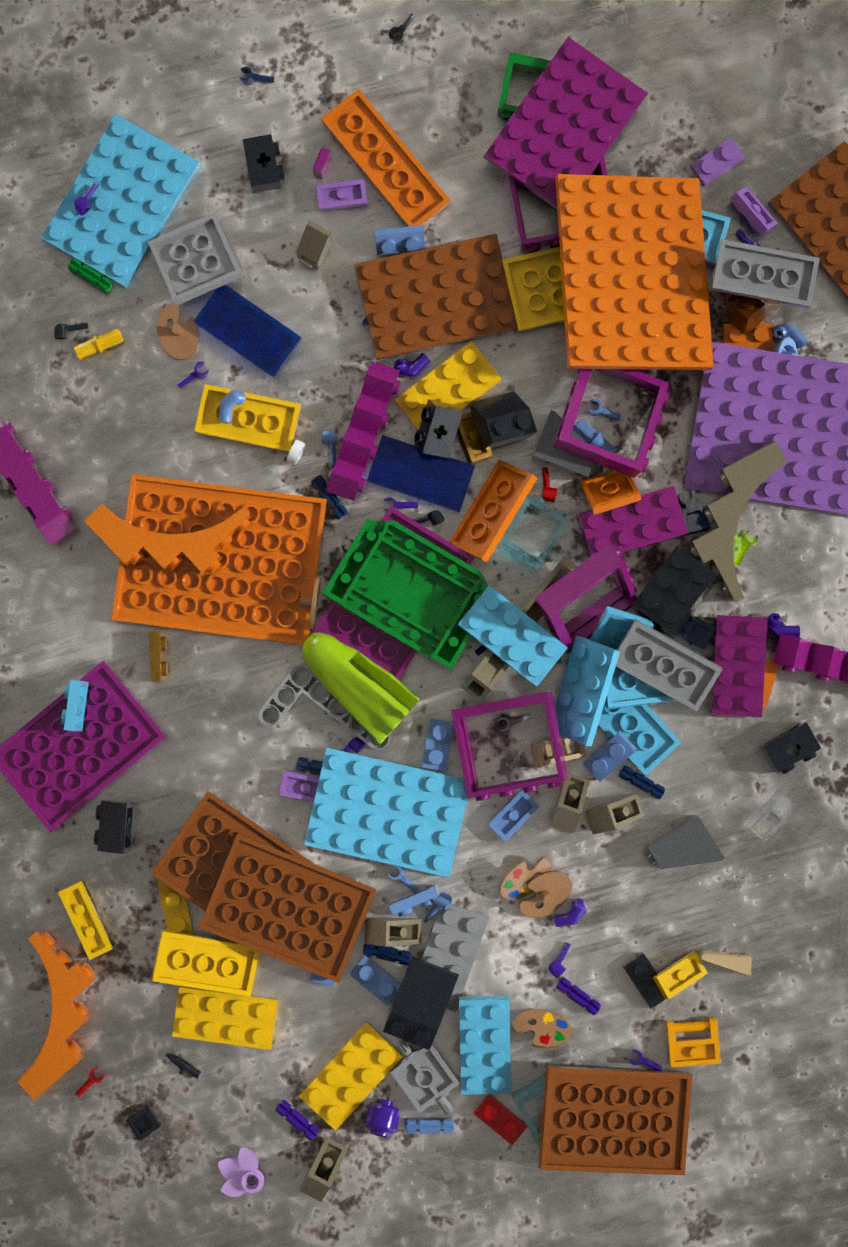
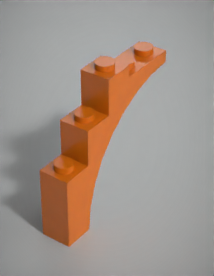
[84,504,252,575]
[18,930,96,1101]

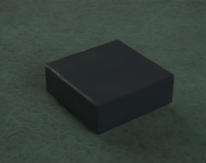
[126,1104,161,1141]

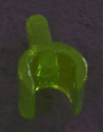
[734,530,758,565]

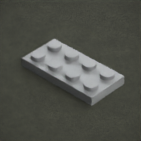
[711,239,820,309]
[616,619,723,712]
[421,903,489,1012]

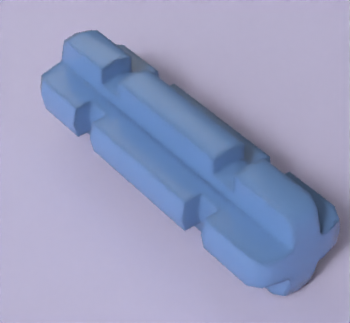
[405,1119,454,1134]

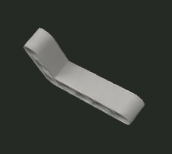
[258,665,390,750]

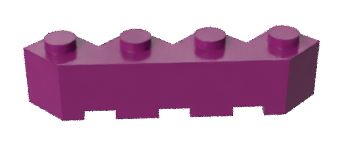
[326,361,401,501]
[0,416,76,545]
[773,634,848,684]

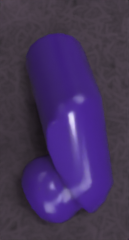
[394,353,430,377]
[767,613,800,638]
[554,899,587,927]

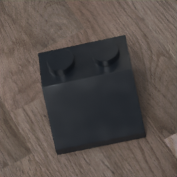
[469,391,537,450]
[94,800,134,854]

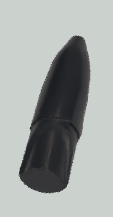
[166,1053,201,1079]

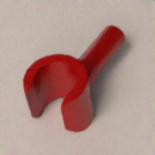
[542,467,557,502]
[75,1067,105,1097]

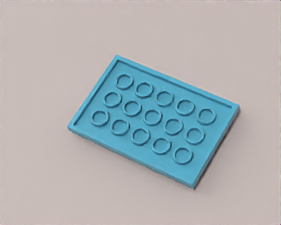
[41,114,200,288]
[304,747,467,877]

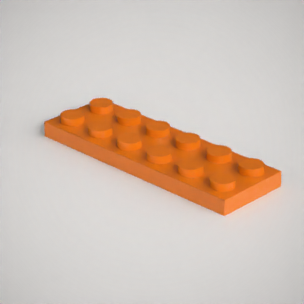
[321,89,451,227]

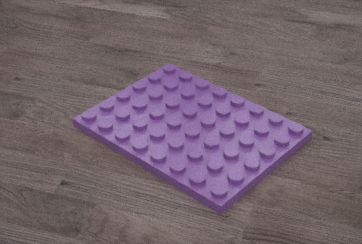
[683,342,848,514]

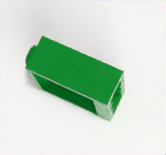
[497,52,551,122]

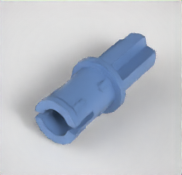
[573,419,617,453]

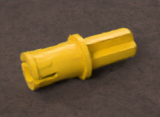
[74,329,123,360]

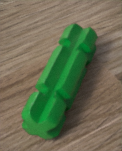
[68,258,113,293]

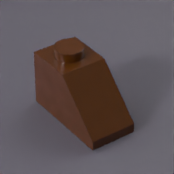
[728,296,780,335]

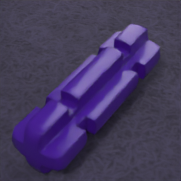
[556,977,601,1015]
[275,1100,319,1141]

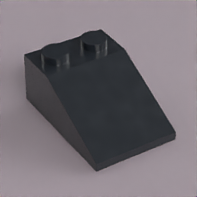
[383,956,459,1050]

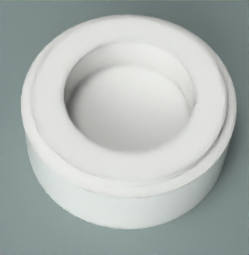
[287,439,305,465]

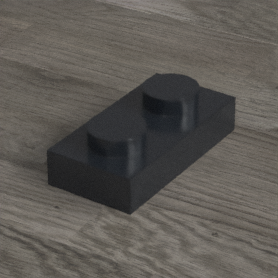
[622,953,665,1009]

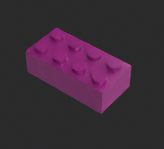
[577,486,688,558]
[712,615,768,718]

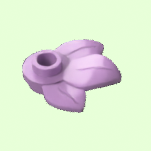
[218,1147,264,1197]

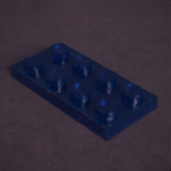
[193,284,302,378]
[367,435,475,513]

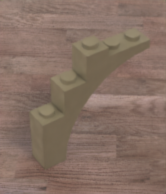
[689,441,787,602]
[461,556,578,703]

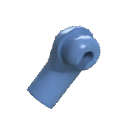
[773,324,809,349]
[219,390,246,424]

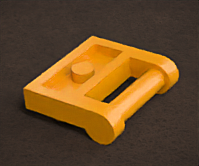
[666,1017,721,1067]

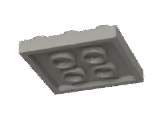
[148,212,243,306]

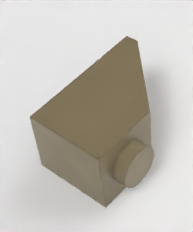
[296,220,333,269]
[550,772,590,833]
[585,793,645,835]
[365,918,422,947]
[299,1137,348,1202]

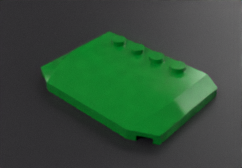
[322,519,489,670]

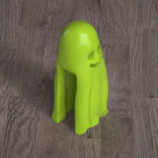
[302,632,419,744]

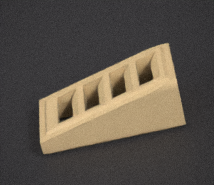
[530,736,586,767]
[698,950,752,976]

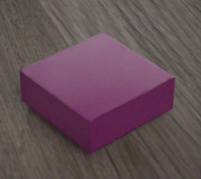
[313,147,331,179]

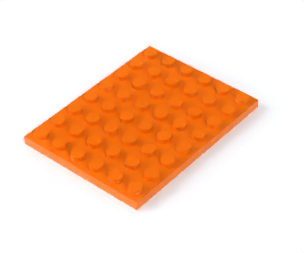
[555,174,714,370]
[111,474,327,645]

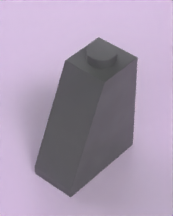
[532,410,598,480]
[645,815,725,869]

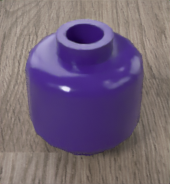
[365,1099,400,1138]

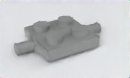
[390,1040,460,1115]

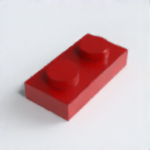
[473,1094,528,1146]

